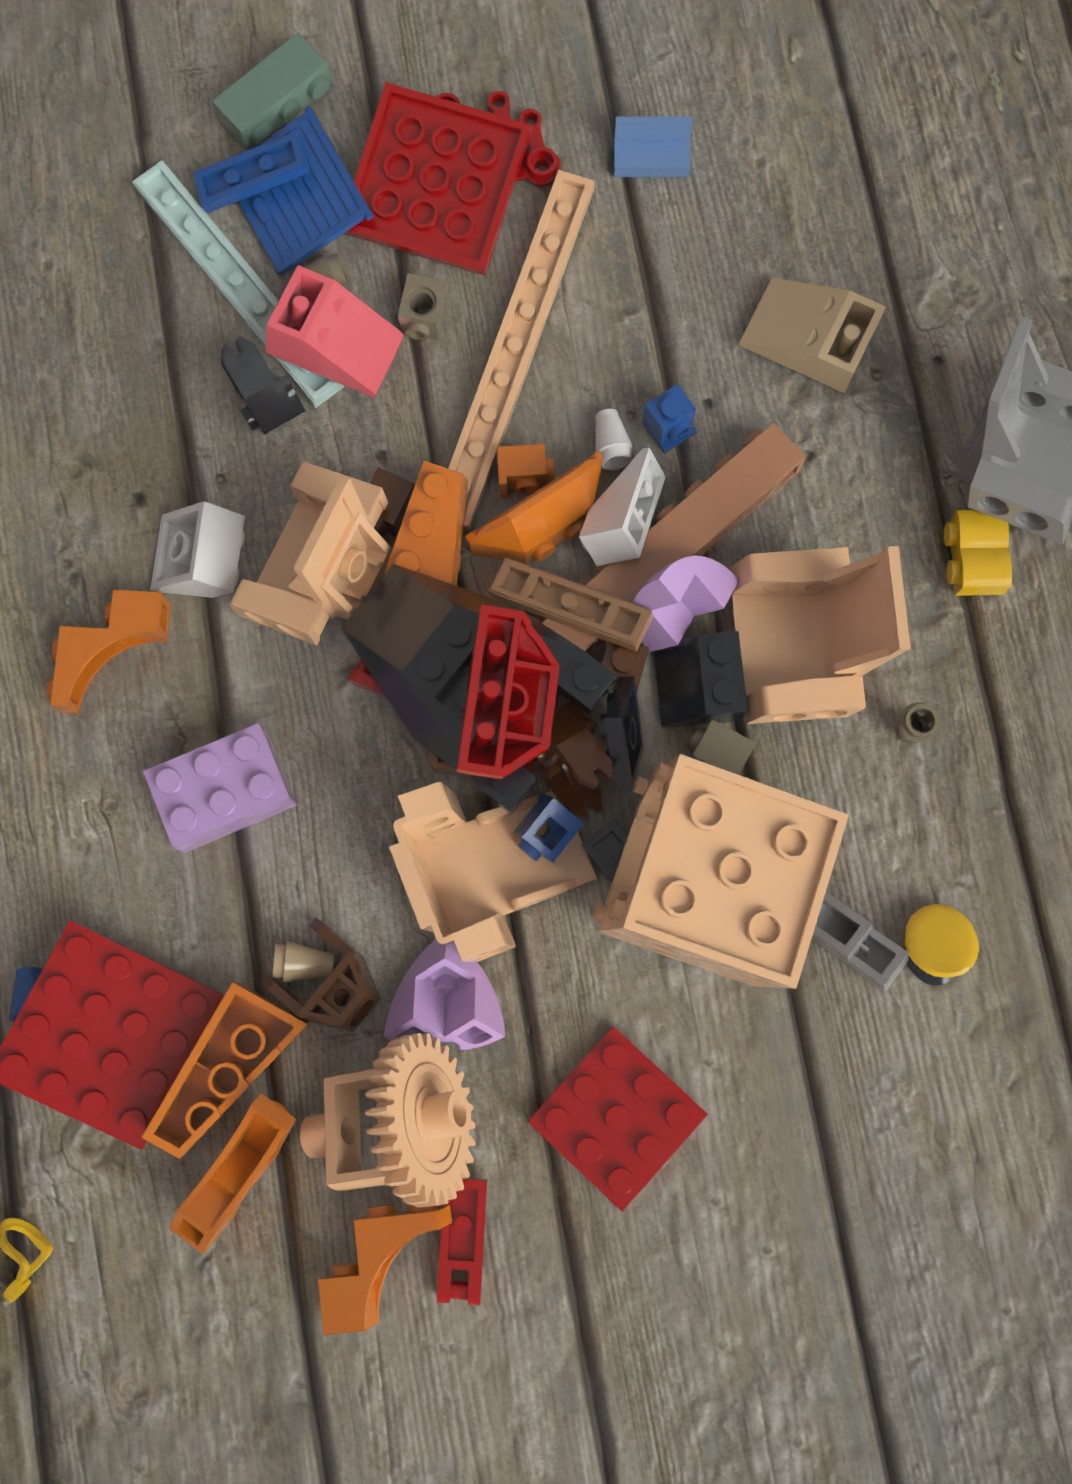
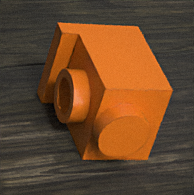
[497,444,555,498]

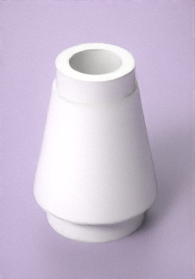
[595,409,634,471]

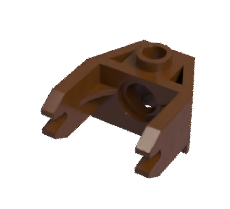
[532,702,613,822]
[261,918,380,1032]

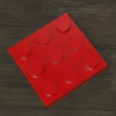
[527,1026,708,1212]

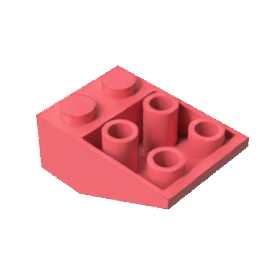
[265,265,404,398]

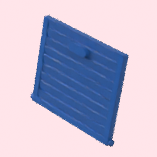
[239,106,373,276]

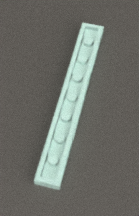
[132,160,345,408]

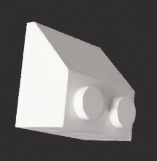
[150,501,245,598]

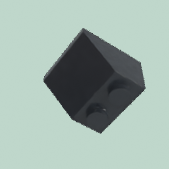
[654,631,748,728]

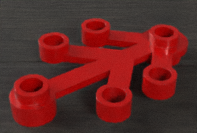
[436,91,561,186]

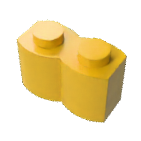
[944,510,1012,596]

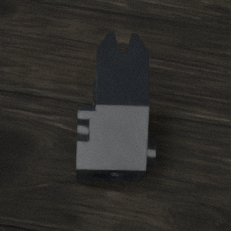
[221,336,306,435]

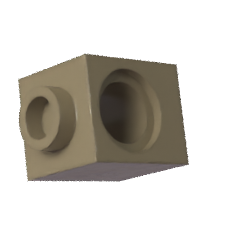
[398,273,448,341]
[688,720,756,775]

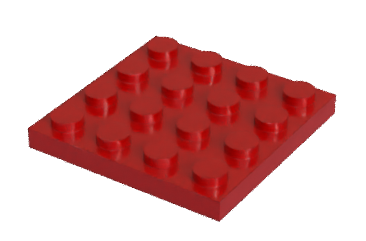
[344,82,532,276]
[0,920,224,1150]

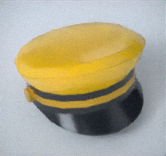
[902,904,979,986]

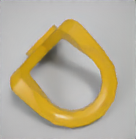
[0,1217,53,1303]

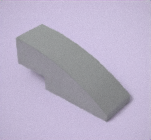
[812,892,909,993]

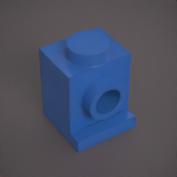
[642,384,697,454]
[513,793,584,863]

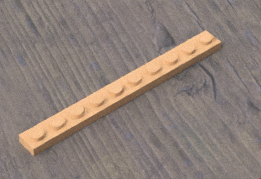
[448,170,595,531]

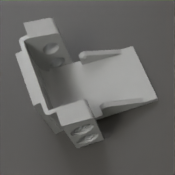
[955,316,1072,545]

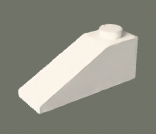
[579,447,665,566]

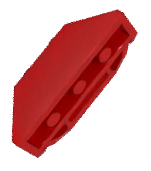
[457,604,560,779]

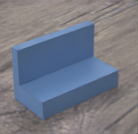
[614,116,693,177]

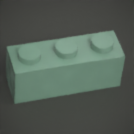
[212,32,333,151]

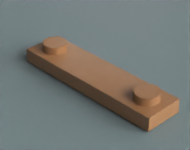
[488,557,654,652]

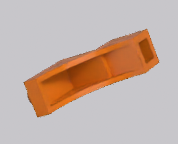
[47,590,171,715]
[169,1093,296,1255]
[318,1204,452,1335]

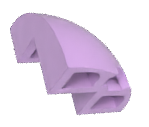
[633,556,739,652]
[384,939,505,1050]

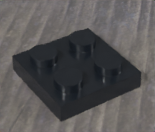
[599,676,644,791]

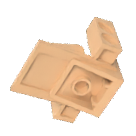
[229,462,392,646]
[730,546,911,724]
[389,782,597,963]

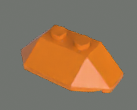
[465,451,603,565]

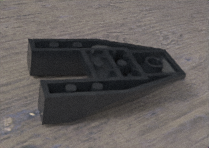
[341,564,617,815]

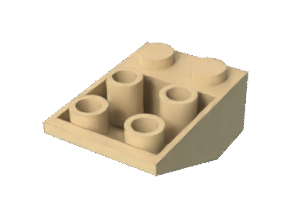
[739,278,886,393]

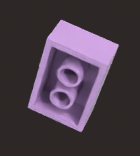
[143,723,298,853]

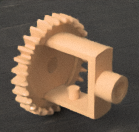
[300,1033,475,1207]

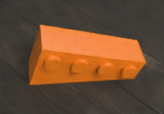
[383,461,468,586]
[142,981,309,1159]

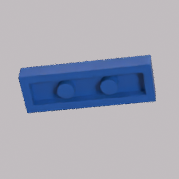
[193,131,311,213]

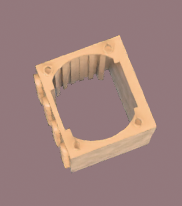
[591,754,849,989]

